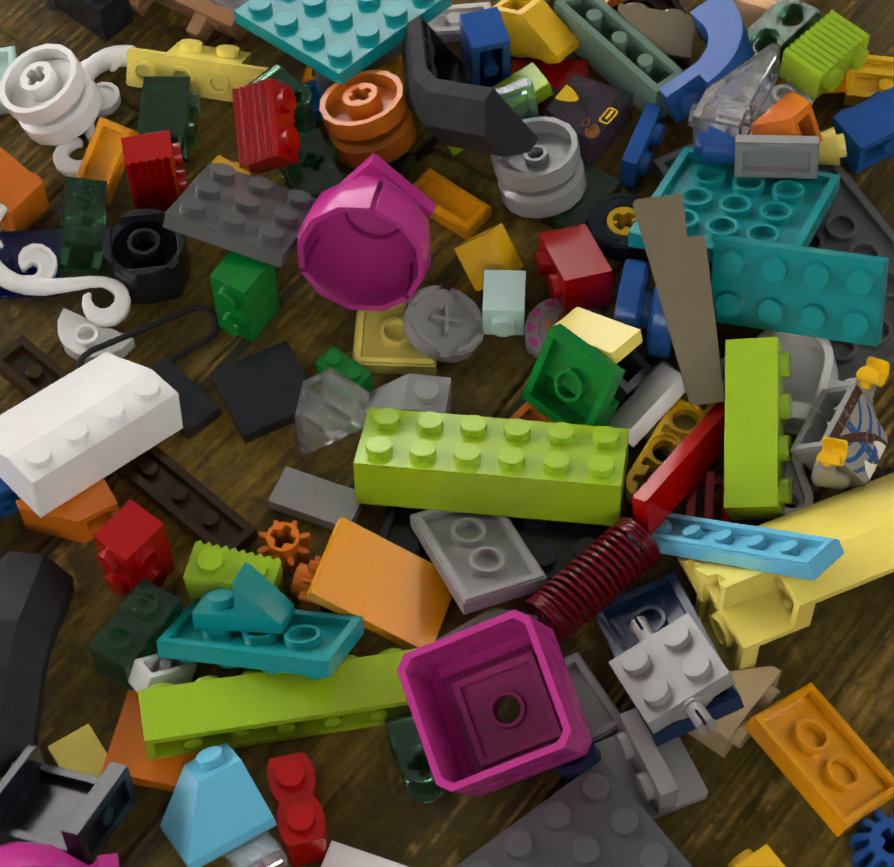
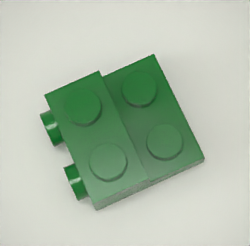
[521,324,625,426]

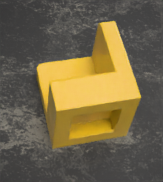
[454,223,523,291]

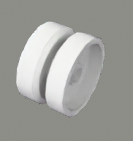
[0,44,102,146]

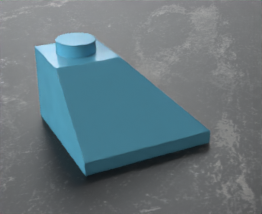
[160,742,277,867]

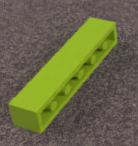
[138,648,415,760]

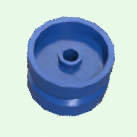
[614,259,673,360]

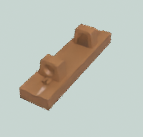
[129,0,248,45]

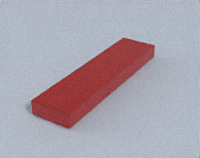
[632,402,725,535]

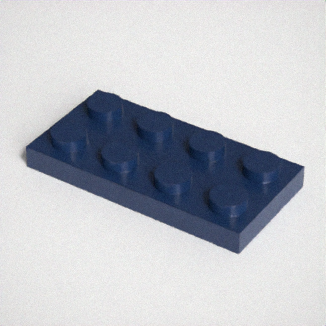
[595,572,744,746]

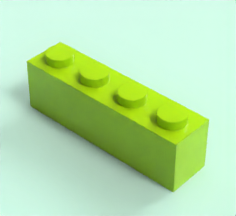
[724,337,792,520]

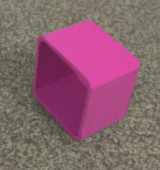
[397,609,593,797]

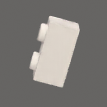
[128,653,197,693]

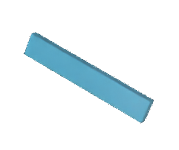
[627,513,844,581]

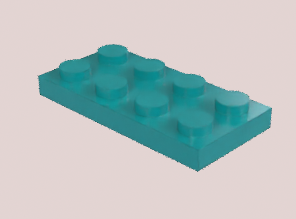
[711,234,889,347]
[156,598,364,679]

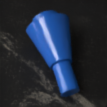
[693,124,735,164]

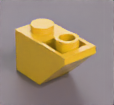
[491,0,579,64]

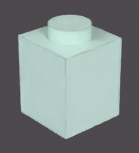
[482,270,526,337]

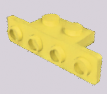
[126,39,278,102]

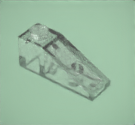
[688,43,780,145]

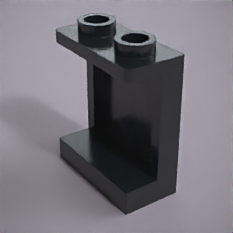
[0,744,138,865]

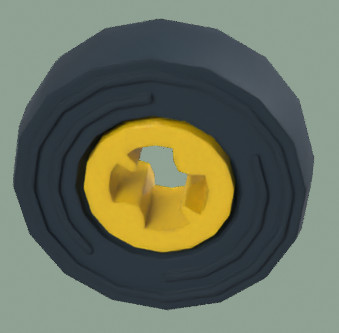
[588,193,647,261]

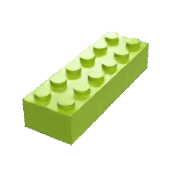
[353,407,629,526]

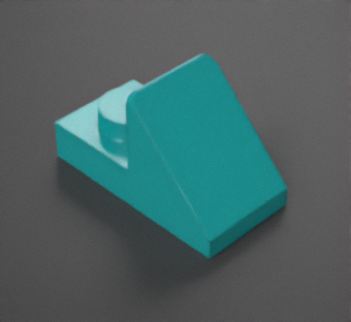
[192,563,295,634]

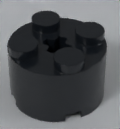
[102,208,191,304]

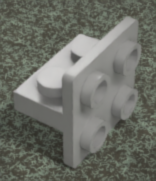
[595,708,708,820]

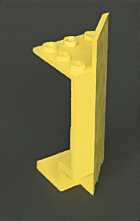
[677,472,894,671]

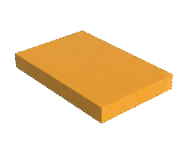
[305,517,452,650]
[744,682,894,837]

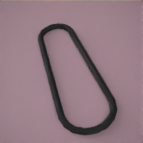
[75,304,219,370]

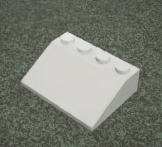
[0,352,183,518]

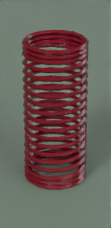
[525,517,661,645]

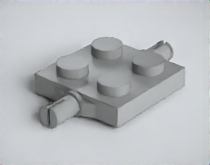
[608,613,736,735]

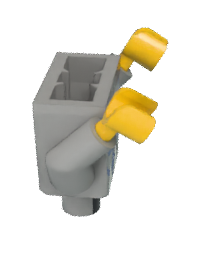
[790,356,890,491]

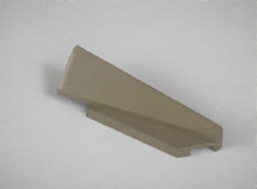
[633,194,725,405]

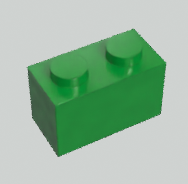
[210,251,280,342]

